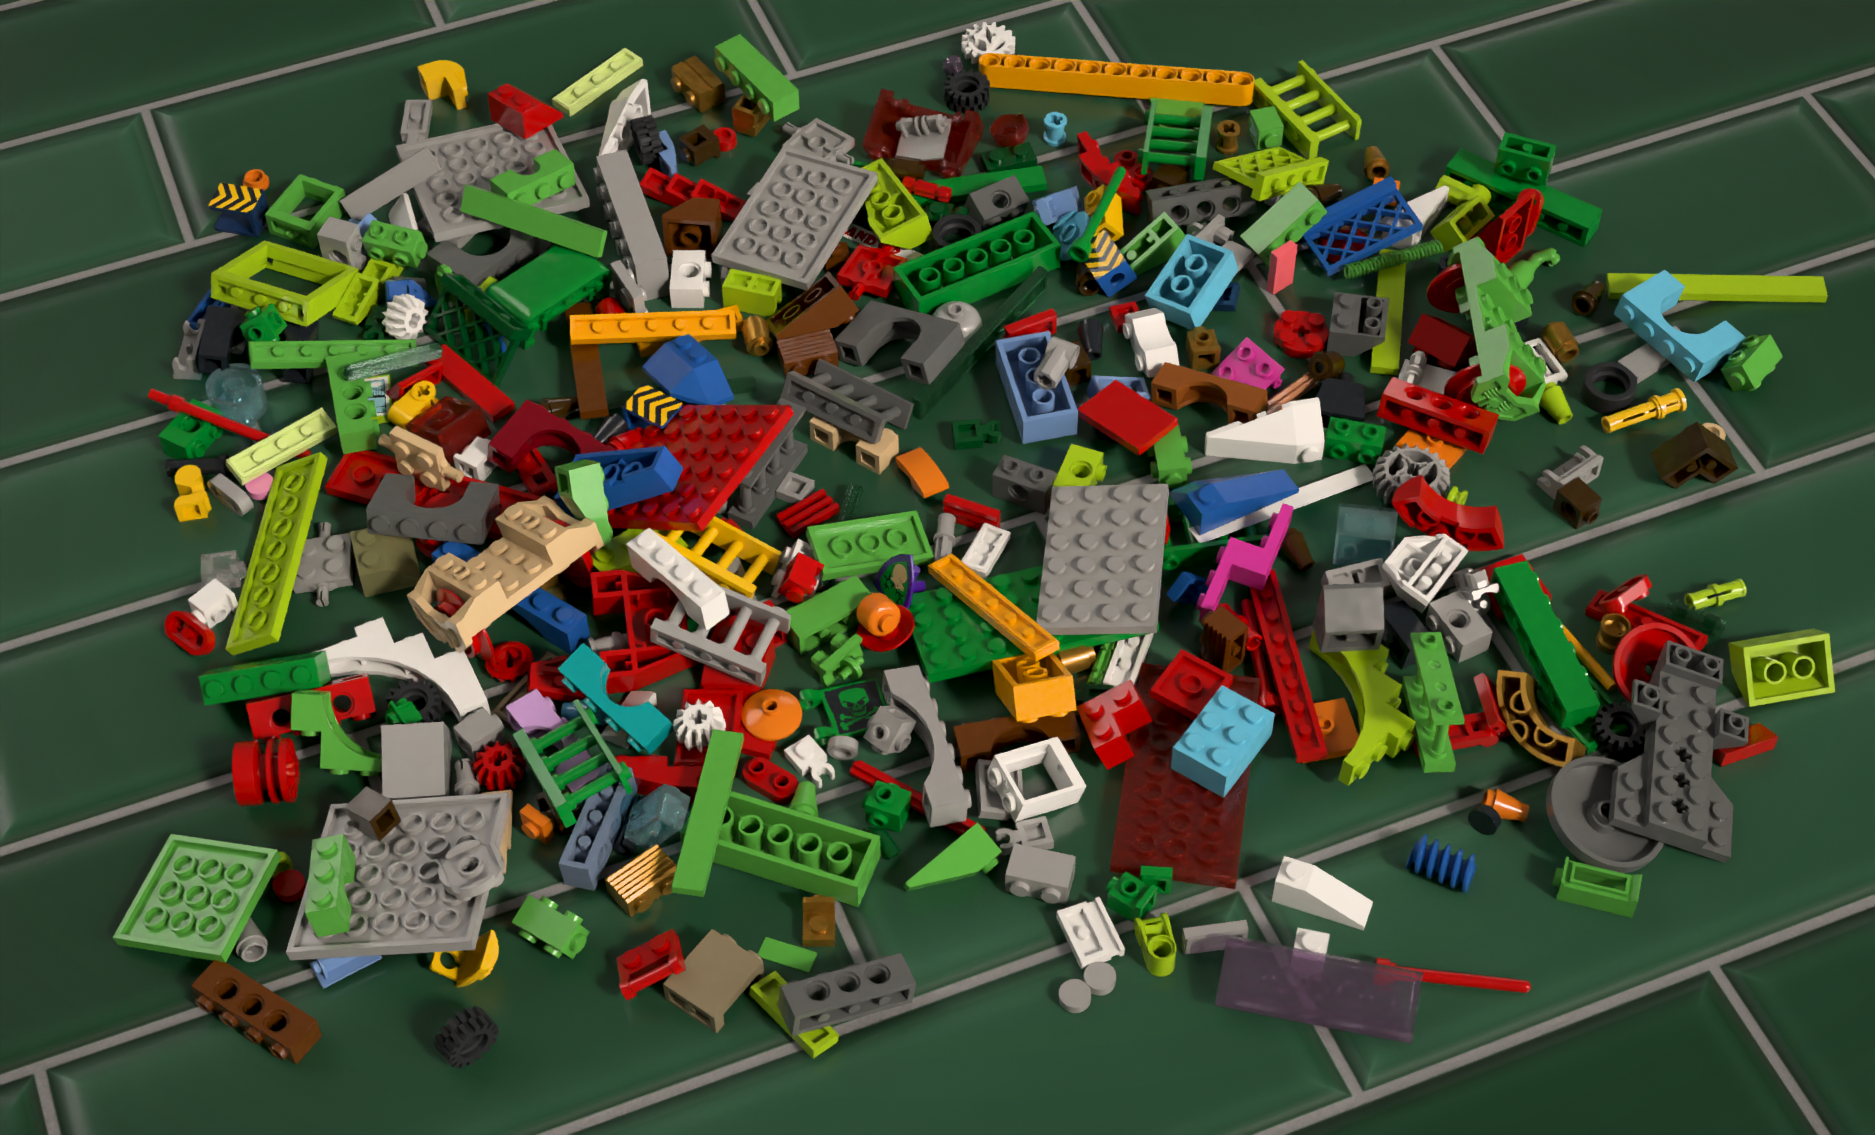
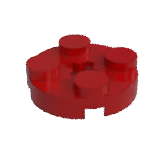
[1273,310,1329,359]

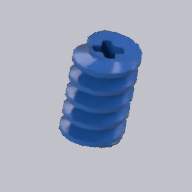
[1406,834,1477,894]

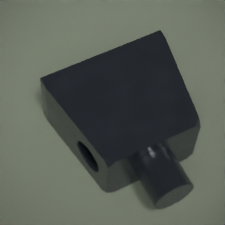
[1316,372,1365,428]

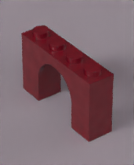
[487,399,617,474]

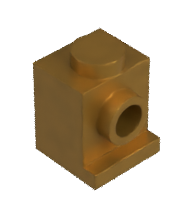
[1186,326,1221,370]

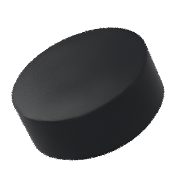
[1468,804,1501,835]

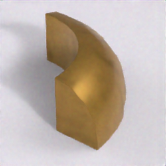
[1496,670,1586,768]

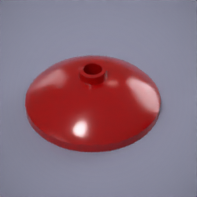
[1612,623,1696,704]

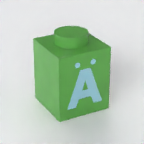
[1248,106,1284,150]

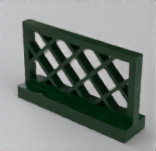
[424,273,532,387]

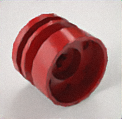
[232,737,300,807]

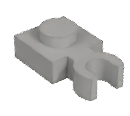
[995,816,1054,855]

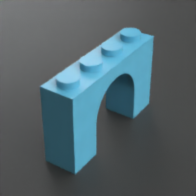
[1614,270,1746,382]

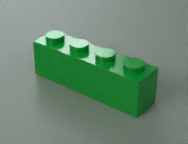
[198,650,332,706]

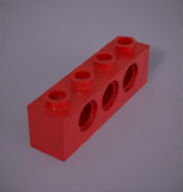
[1376,377,1499,454]
[246,672,376,743]

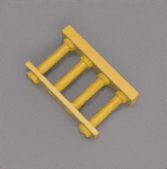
[654,516,782,599]

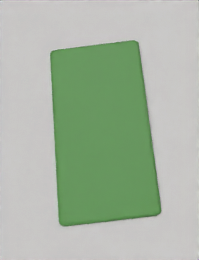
[758,937,817,972]

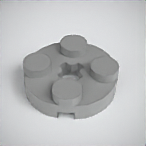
[438,840,505,902]

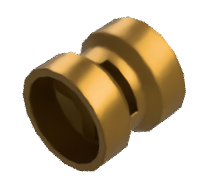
[1596,613,1631,654]

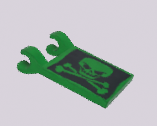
[799,678,887,748]

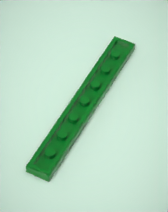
[856,166,1047,216]

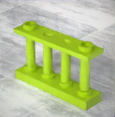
[1252,60,1362,160]

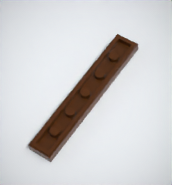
[565,302,609,420]

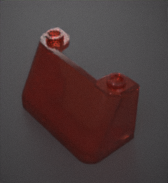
[862,88,984,178]

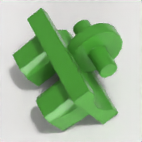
[811,632,864,688]

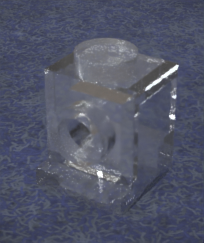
[201,550,247,589]

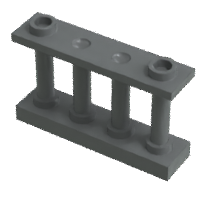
[781,359,914,444]
[728,398,808,530]

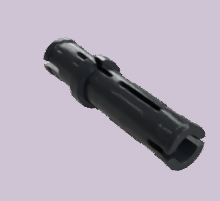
[166,454,232,477]

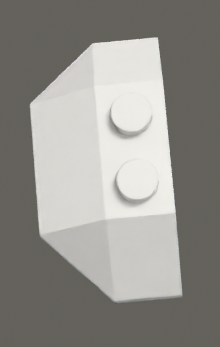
[1382,534,1469,613]

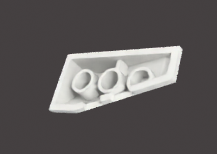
[599,78,651,156]

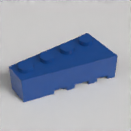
[554,446,684,519]

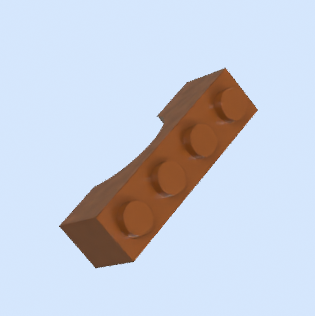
[1151,362,1268,425]

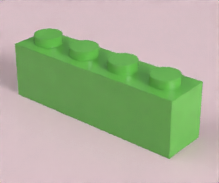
[714,34,800,122]

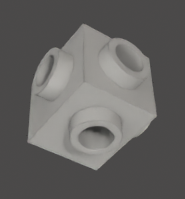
[863,705,917,755]

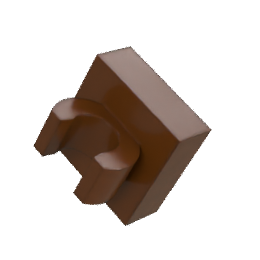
[824,241,850,272]

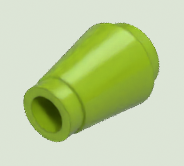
[1539,382,1573,425]

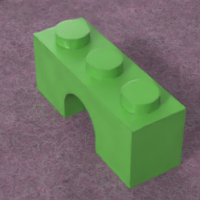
[489,149,576,205]
[305,834,356,937]

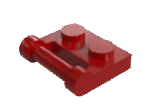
[616,929,686,1000]

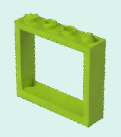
[211,240,359,327]

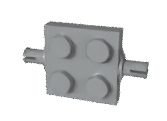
[782,118,855,165]
[293,522,354,607]

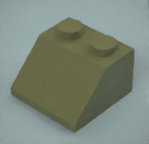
[350,528,421,597]

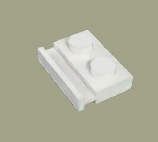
[1056,897,1125,970]

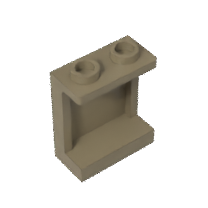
[663,929,765,1034]

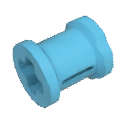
[1043,112,1067,147]

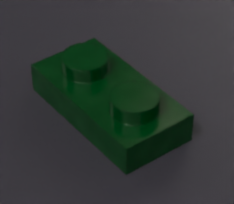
[980,142,1037,173]

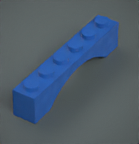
[431,541,590,655]

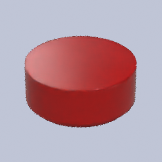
[713,127,737,152]
[273,869,306,902]

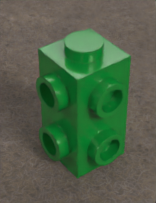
[1323,417,1387,465]

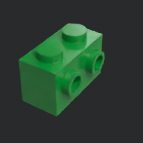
[1494,132,1557,186]

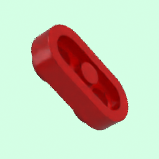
[1114,150,1153,192]
[1598,574,1652,614]
[164,611,215,656]
[743,757,798,804]

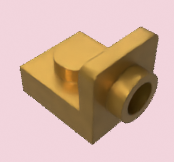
[802,895,836,947]

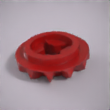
[485,641,534,683]

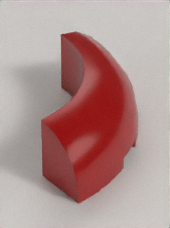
[1392,475,1504,551]

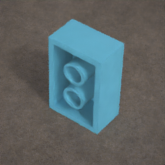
[1145,234,1239,330]
[1171,685,1275,798]

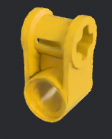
[388,381,441,434]

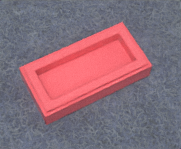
[1266,240,1298,295]

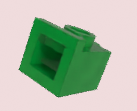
[1106,871,1158,923]

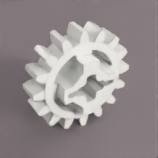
[961,22,1015,64]

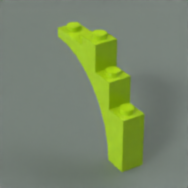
[1309,629,1416,786]

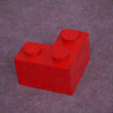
[1076,679,1152,770]

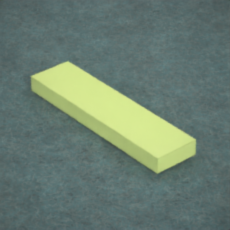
[552,48,643,117]
[226,408,338,486]

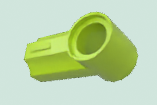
[1435,175,1491,206]

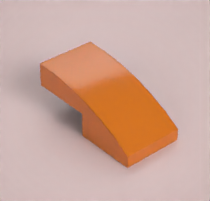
[896,447,949,499]

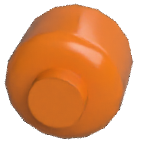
[856,593,901,637]

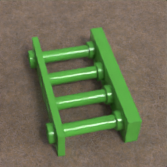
[1401,632,1465,773]

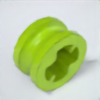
[1447,486,1468,505]

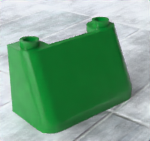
[485,243,612,350]

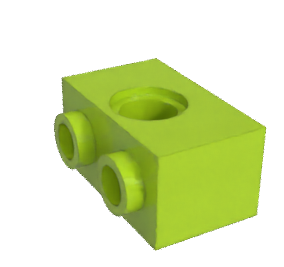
[1053,444,1107,487]

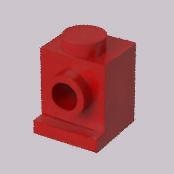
[777,552,824,603]

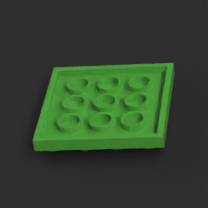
[113,834,282,963]

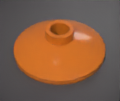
[742,689,802,741]

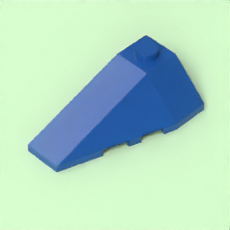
[1170,469,1299,535]

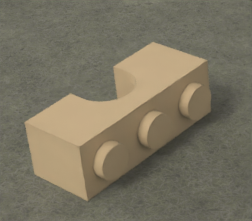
[809,415,899,475]

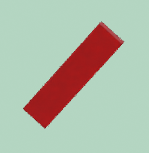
[423,344,515,423]
[1585,589,1708,651]

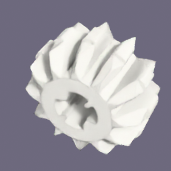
[382,294,428,340]
[673,698,726,752]

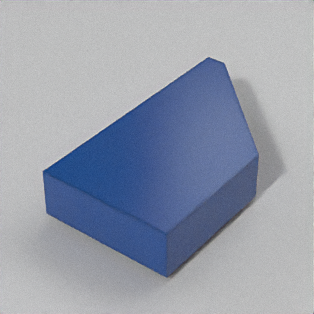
[385,279,437,308]

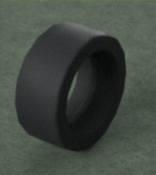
[932,214,982,251]
[1581,362,1637,415]

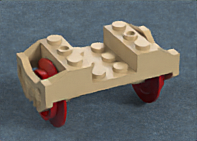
[406,496,604,661]

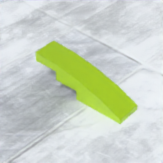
[332,258,405,325]

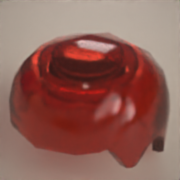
[990,113,1029,147]

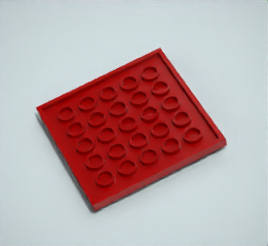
[607,404,794,532]

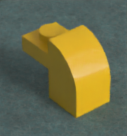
[417,60,468,110]

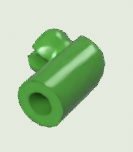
[1527,247,1560,271]

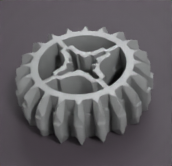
[1372,443,1450,510]

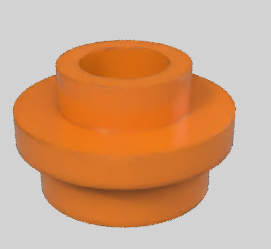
[243,169,270,190]

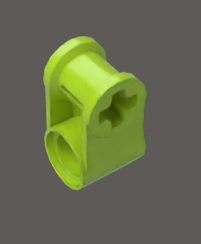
[1134,912,1176,977]

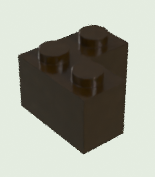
[1650,422,1738,489]

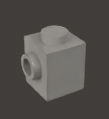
[453,707,505,762]

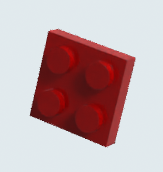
[1149,649,1234,720]

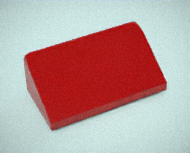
[386,361,443,402]
[1713,723,1778,767]

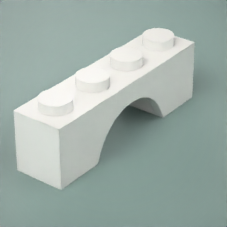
[626,528,730,631]

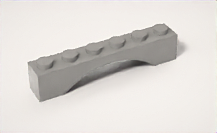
[882,665,972,827]

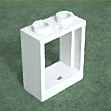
[987,737,1086,822]

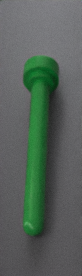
[1068,166,1126,262]

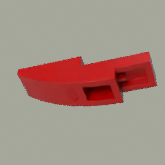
[1077,131,1143,215]
[614,755,703,804]

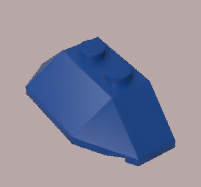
[642,334,734,405]

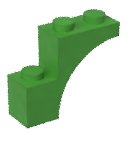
[291,689,382,776]

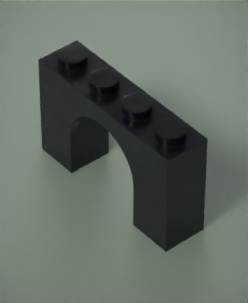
[198,305,319,384]

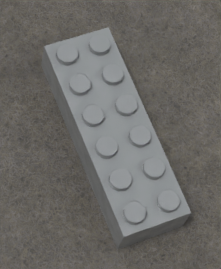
[593,149,670,301]

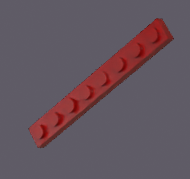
[1247,569,1327,763]

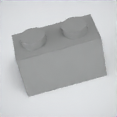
[1005,843,1076,904]

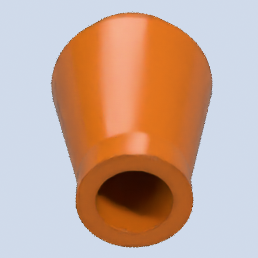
[1481,788,1529,822]

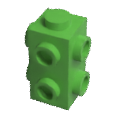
[362,220,427,268]
[1720,334,1783,392]
[1147,425,1192,488]
[512,895,590,959]

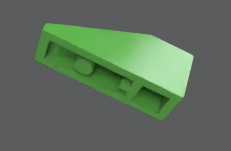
[1120,211,1186,276]
[903,822,1002,892]

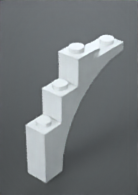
[312,617,491,723]

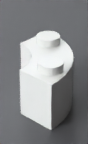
[1123,308,1179,378]

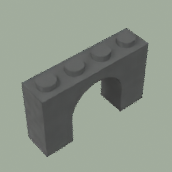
[426,227,551,287]
[834,300,965,385]
[366,473,500,545]

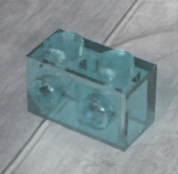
[624,783,691,849]

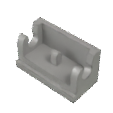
[172,319,205,380]
[1536,445,1604,500]

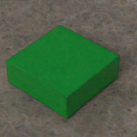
[1140,866,1173,894]

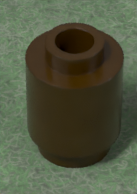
[887,155,926,183]
[1308,351,1345,381]

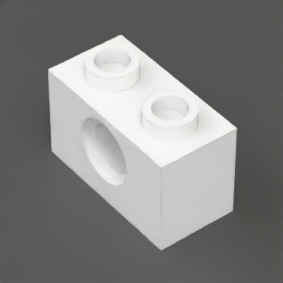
[670,250,712,308]

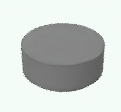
[827,736,858,760]
[1083,961,1116,996]
[1058,979,1091,1013]

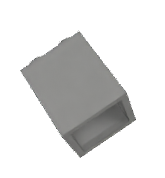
[381,722,452,800]

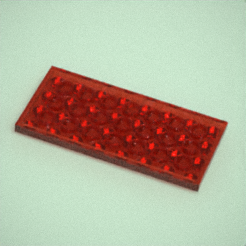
[1110,663,1261,889]

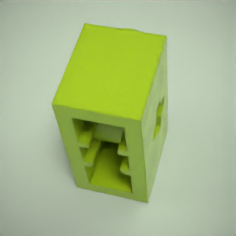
[1430,195,1495,253]

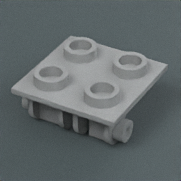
[895,114,952,161]

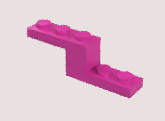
[1196,503,1294,623]

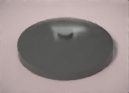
[1546,756,1664,873]

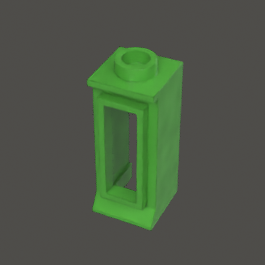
[1552,857,1642,918]

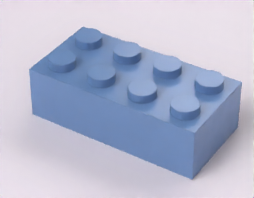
[995,331,1078,444]

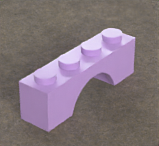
[506,689,601,805]

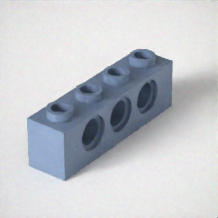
[558,763,638,891]

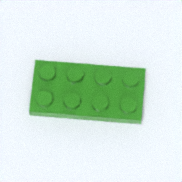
[806,510,934,581]

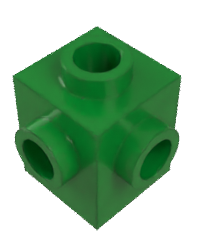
[239,303,288,342]
[862,780,912,833]

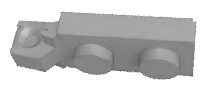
[400,100,433,144]

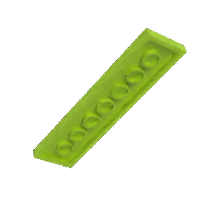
[225,452,328,656]

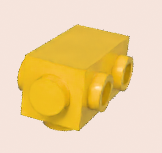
[1084,184,1124,242]

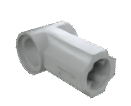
[1034,336,1080,390]

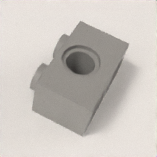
[317,216,367,273]
[1426,590,1493,663]

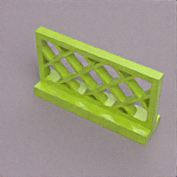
[1213,146,1329,201]

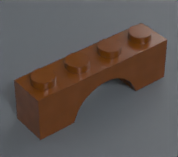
[953,711,1081,773]

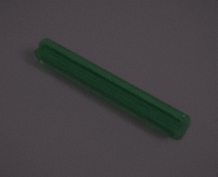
[343,343,443,381]

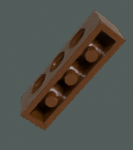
[191,960,322,1065]

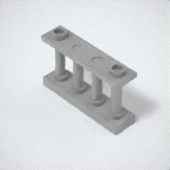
[650,585,791,687]

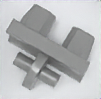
[1186,214,1234,245]
[1449,568,1500,616]

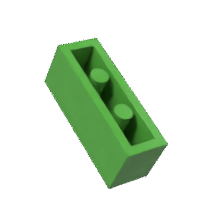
[1240,182,1327,266]
[786,575,871,655]

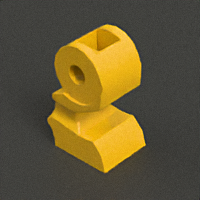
[174,465,212,522]

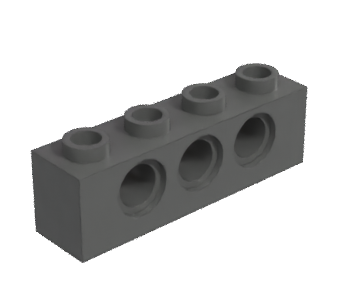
[1146,177,1257,226]
[778,953,916,1036]

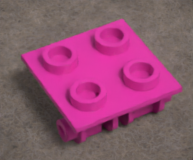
[1211,337,1285,389]

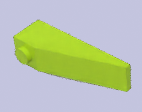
[862,158,932,250]

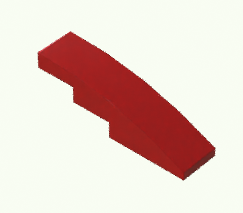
[640,167,747,222]

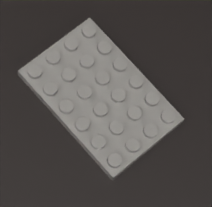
[711,146,878,290]
[1036,484,1169,635]

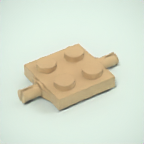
[378,426,464,492]

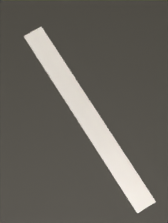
[1189,464,1373,543]

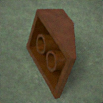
[766,272,859,340]

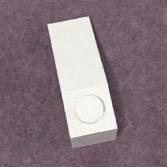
[1382,186,1449,251]
[1272,856,1373,931]

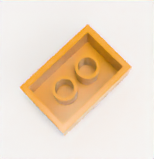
[992,653,1077,723]

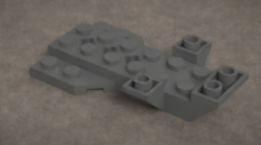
[1608,640,1749,863]

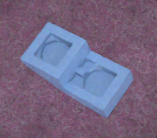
[659,130,678,178]

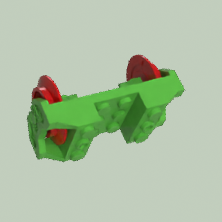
[1427,237,1547,421]

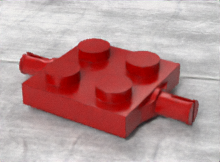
[837,243,908,301]

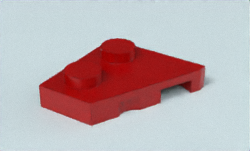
[527,655,586,702]

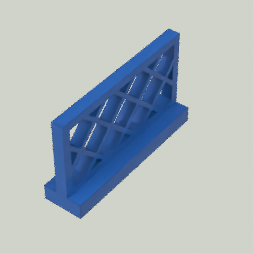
[1300,176,1423,276]

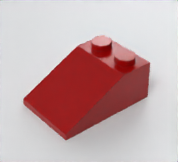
[1469,189,1536,264]

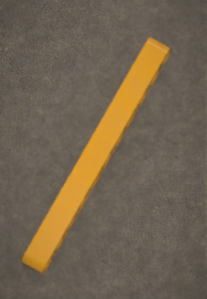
[979,53,1255,106]

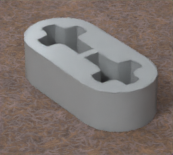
[207,473,254,517]

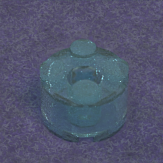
[205,363,268,427]

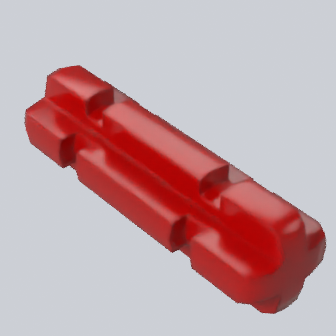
[902,176,952,203]

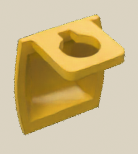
[429,929,499,987]

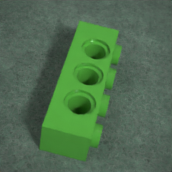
[326,351,381,454]

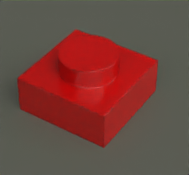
[1109,301,1140,333]

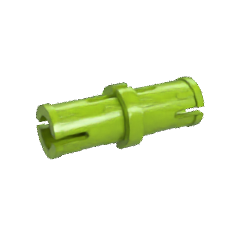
[1684,579,1747,612]

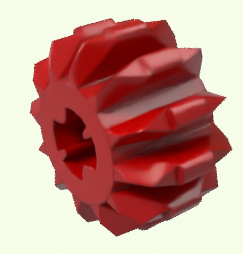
[473,741,526,792]

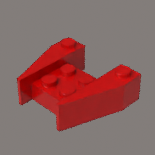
[590,570,701,694]

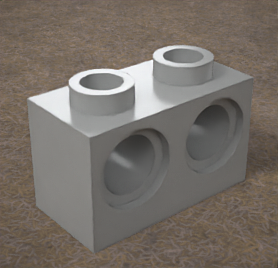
[1321,558,1390,596]

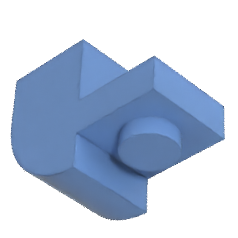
[1032,186,1084,226]

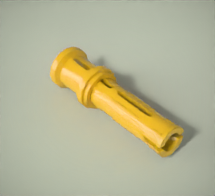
[1601,388,1687,434]

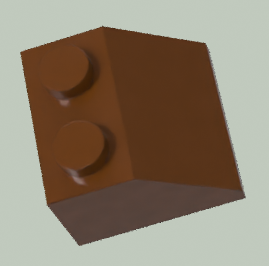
[662,197,723,259]

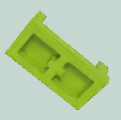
[722,268,782,317]

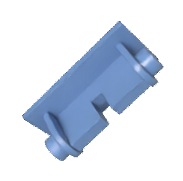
[310,955,382,989]

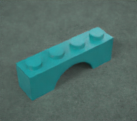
[558,643,674,755]

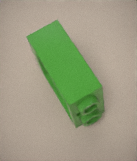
[265,174,346,249]

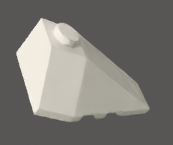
[1204,397,1325,464]

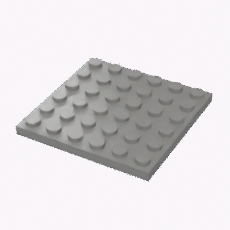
[396,124,590,242]
[286,792,512,960]

